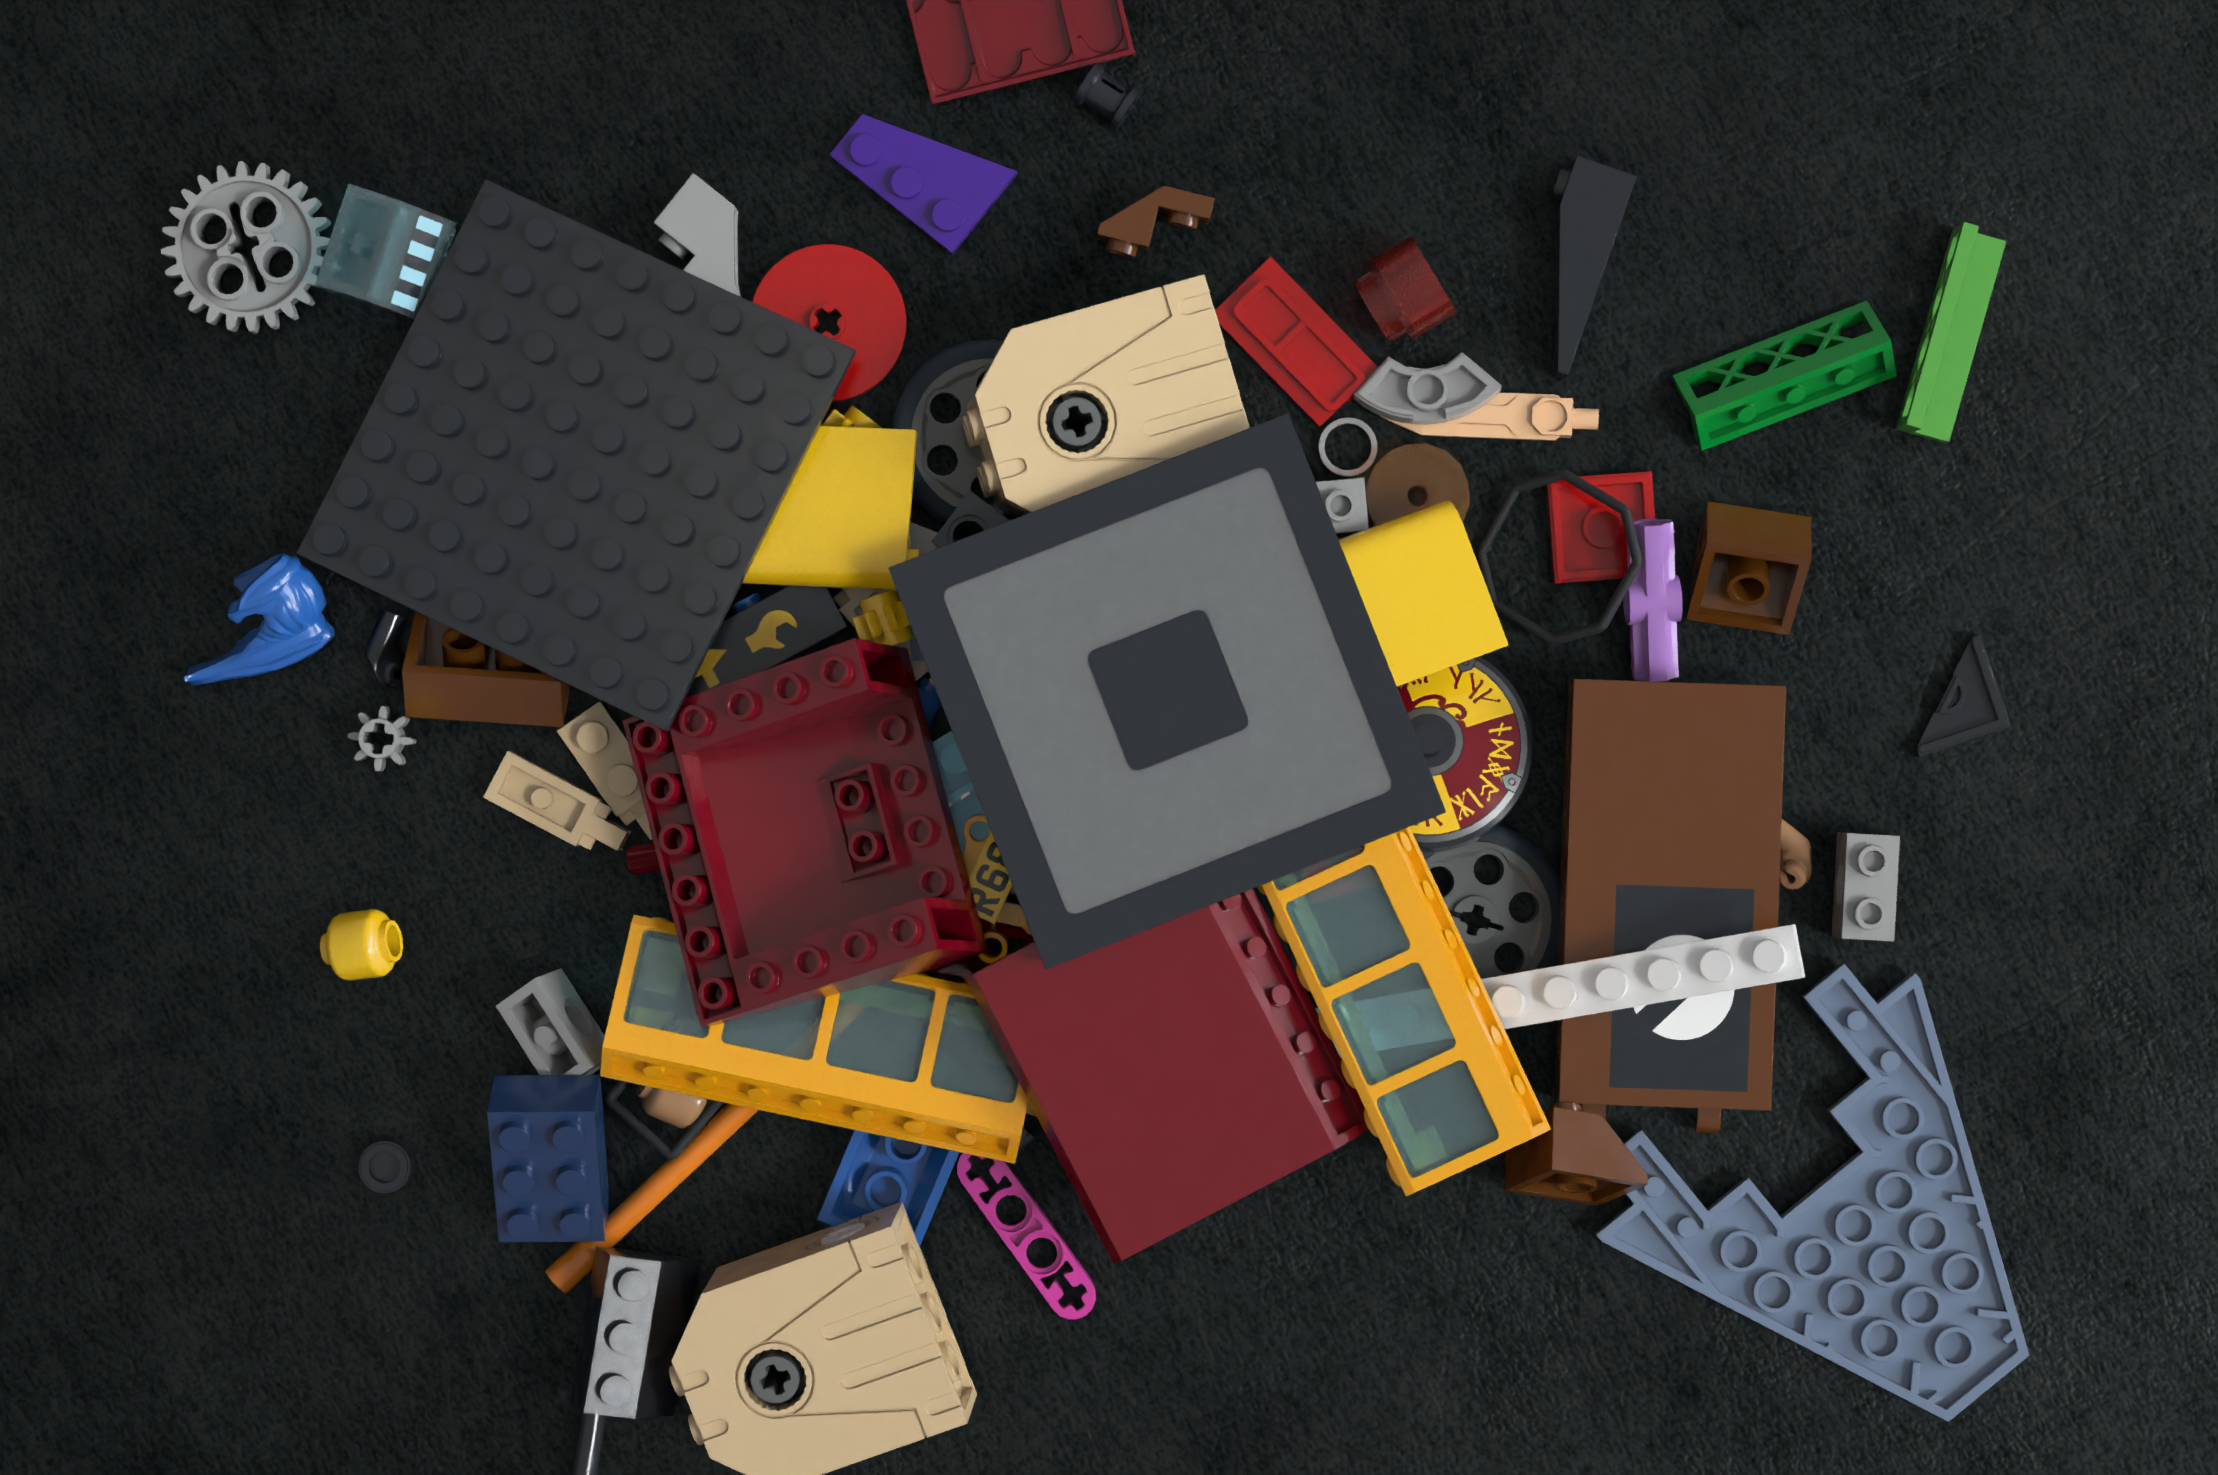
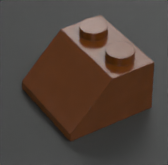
[1686,501,1812,635]
[1504,1102,1648,1206]

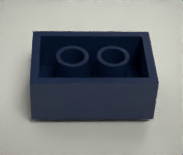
[487,1075,610,1242]

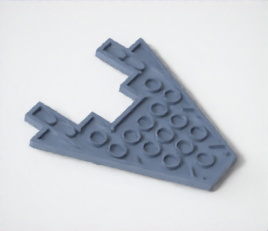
[1595,963,2029,1422]

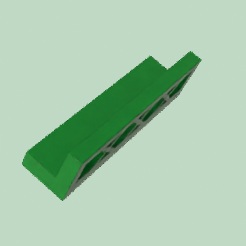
[1672,301,1897,451]

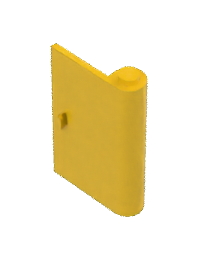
[742,426,922,590]
[1338,500,1508,686]

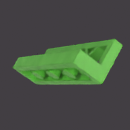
[1896,222,2006,444]

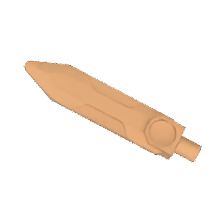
[1380,392,1599,441]

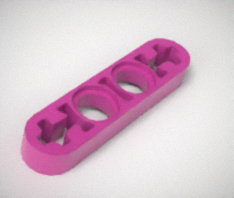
[957,1153,1096,1319]

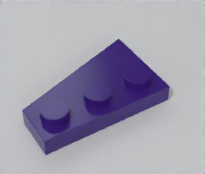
[830,114,1018,255]

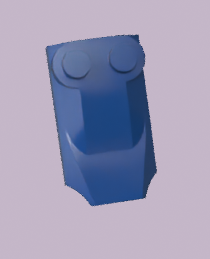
[817,1072,960,1247]

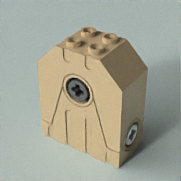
[962,274,1250,518]
[669,1202,977,1475]

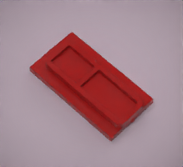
[1215,256,1378,427]

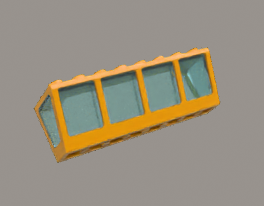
[1257,827,1551,1196]
[600,915,1028,1164]

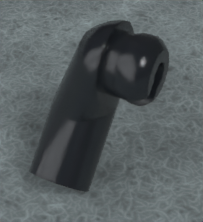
[365,609,406,688]

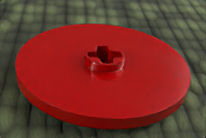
[752,244,907,402]

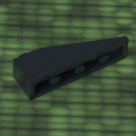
[1551,156,1637,379]

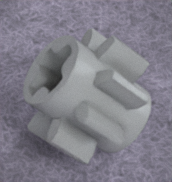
[348,706,417,771]

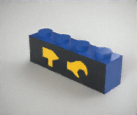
[685,585,850,698]

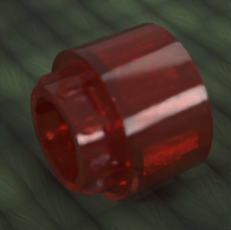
[1355,236,1457,340]

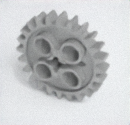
[161,161,335,334]

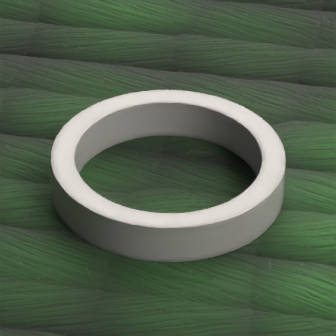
[1318,417,1377,477]

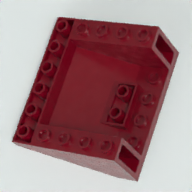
[622,638,988,1027]
[965,889,1369,1263]

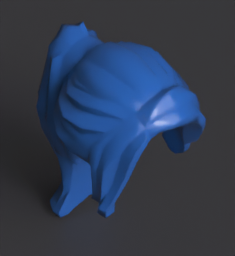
[183,553,335,685]

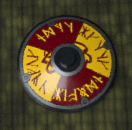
[1398,657,1533,852]

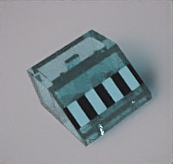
[315,183,457,320]

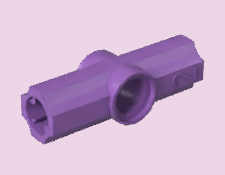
[1623,518,1682,682]

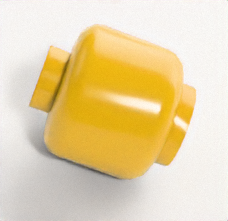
[320,909,403,981]

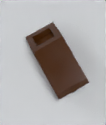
[1097,186,1215,258]

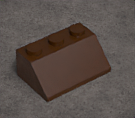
[402,611,570,727]

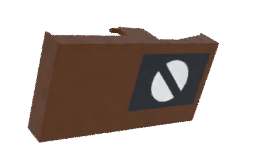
[1551,679,1786,1133]

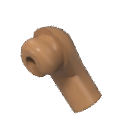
[1779,819,1812,890]

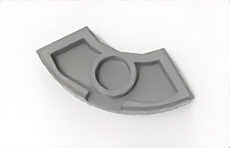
[1354,352,1502,425]

